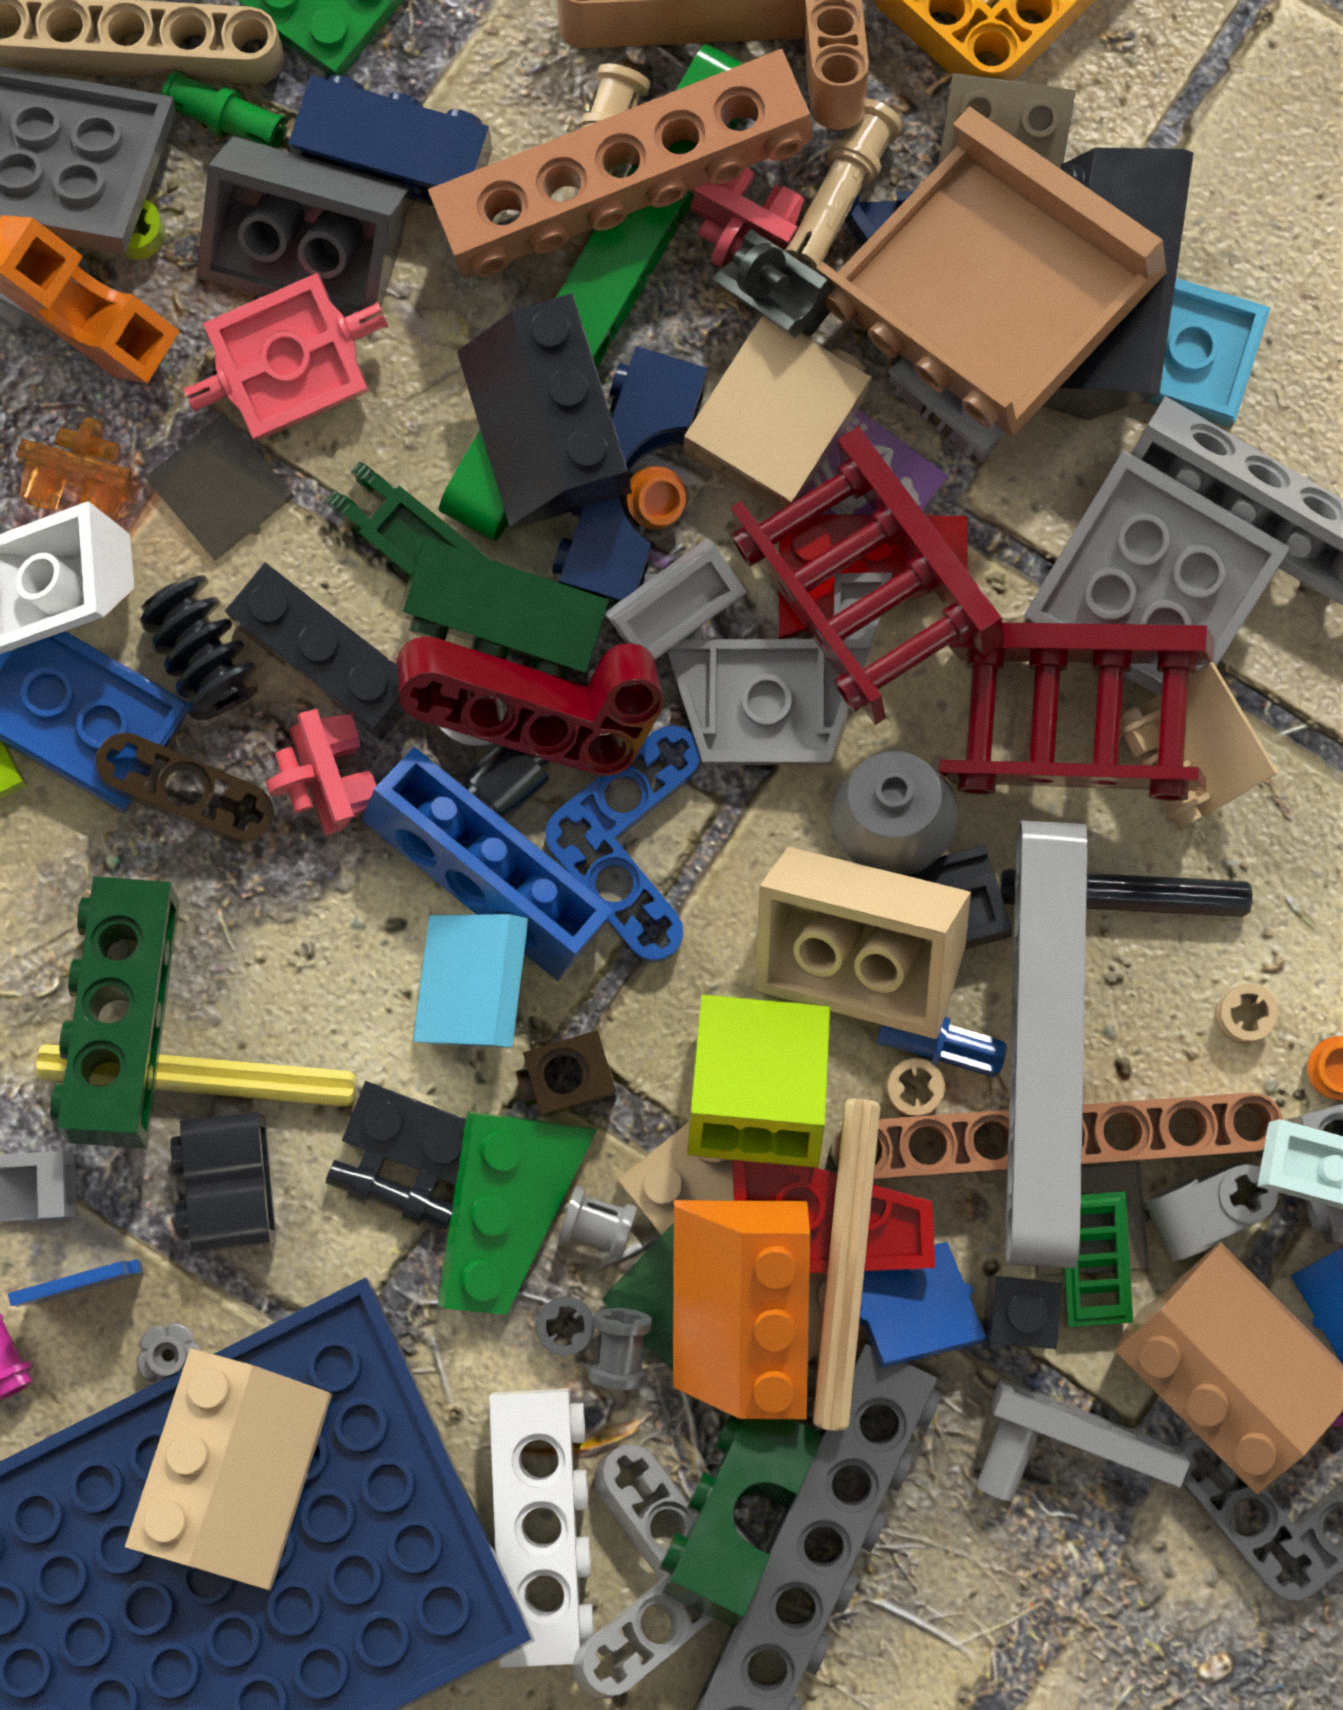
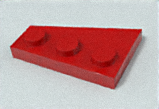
[778,514,968,639]
[732,1160,936,1273]

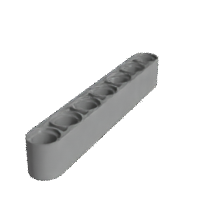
[1006,821,1087,1268]

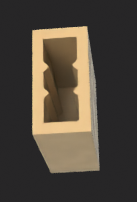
[684,316,871,511]

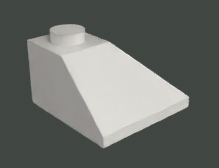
[0,501,134,654]

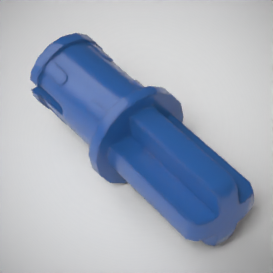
[876,1017,1007,1077]

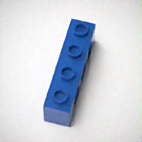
[361,747,614,981]

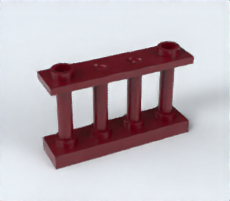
[730,426,1004,725]
[939,622,1215,801]

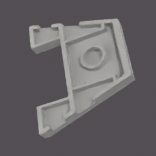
[645,573,892,765]

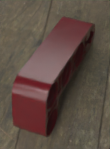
[396,636,664,776]

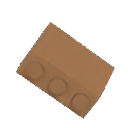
[1115,1242,1343,1495]

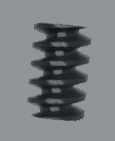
[140,575,259,720]

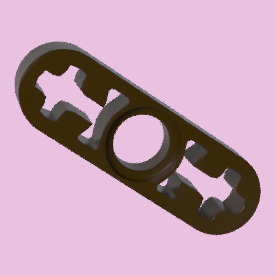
[93,733,274,844]

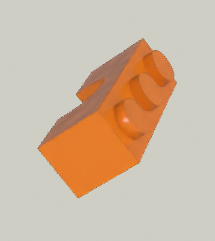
[0,215,180,384]

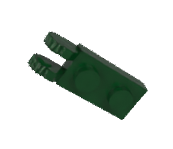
[326,462,491,577]

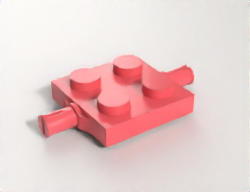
[184,273,389,441]

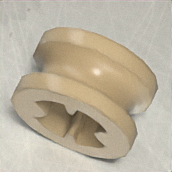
[1215,984,1278,1043]
[885,1058,945,1117]

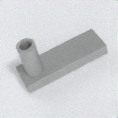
[976,1377,1190,1501]

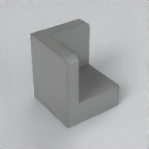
[0,1151,78,1222]

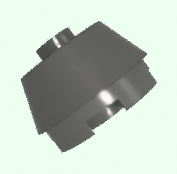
[831,751,959,876]

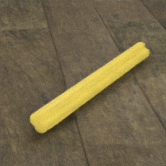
[36,1044,356,1107]

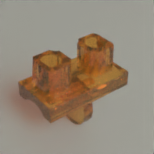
[16,416,141,522]

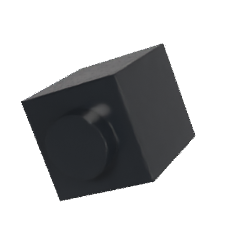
[983,1275,1062,1349]

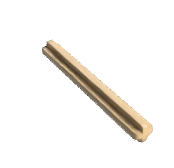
[813,1098,880,1431]

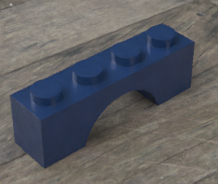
[552,346,708,610]

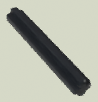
[999,869,1253,917]

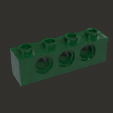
[50,876,180,1149]

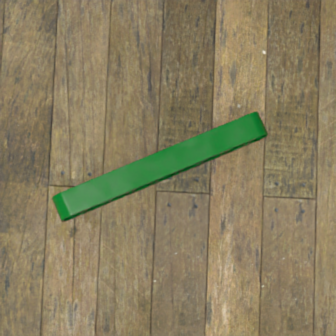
[438,44,744,542]

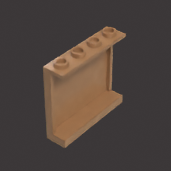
[816,106,1167,438]

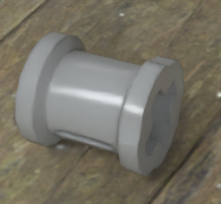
[558,1185,637,1260]

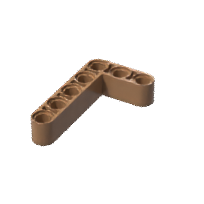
[557,0,869,130]

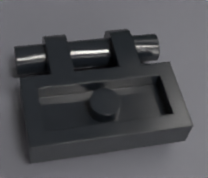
[325,1081,466,1230]

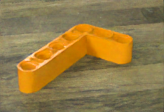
[873,0,1095,81]

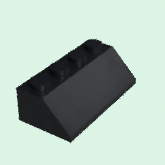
[1043,147,1194,420]

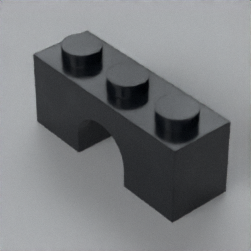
[224,562,405,742]

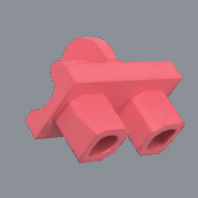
[690,167,804,268]
[265,708,376,836]

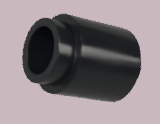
[462,744,551,821]

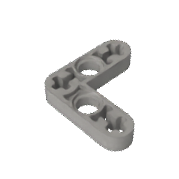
[573,1444,713,1699]

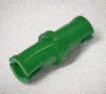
[161,70,288,149]

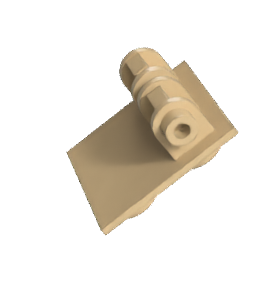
[1120,661,1279,831]

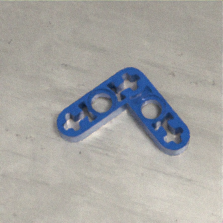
[545,726,701,963]

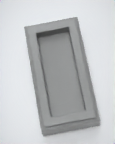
[605,538,747,660]

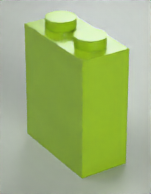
[687,994,830,1168]

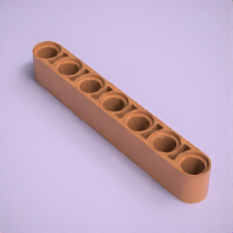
[830,1093,1283,1180]

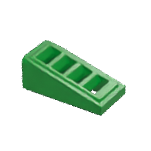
[1061,1192,1133,1328]

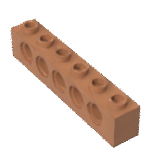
[428,49,812,280]

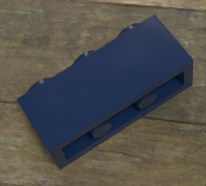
[288,75,493,206]

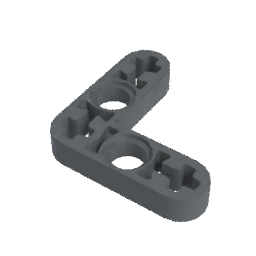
[1179,1435,1343,1601]

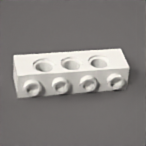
[489,1388,594,1668]

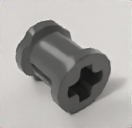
[588,1308,653,1390]

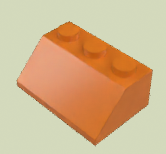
[673,1200,810,1419]

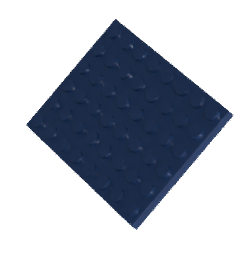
[0,1277,535,1710]

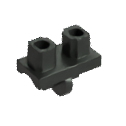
[712,229,835,338]

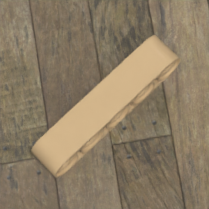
[0,0,285,85]

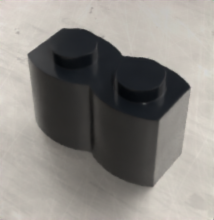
[170,1112,276,1253]

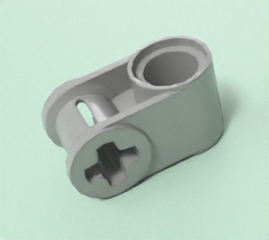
[1144,1163,1278,1262]

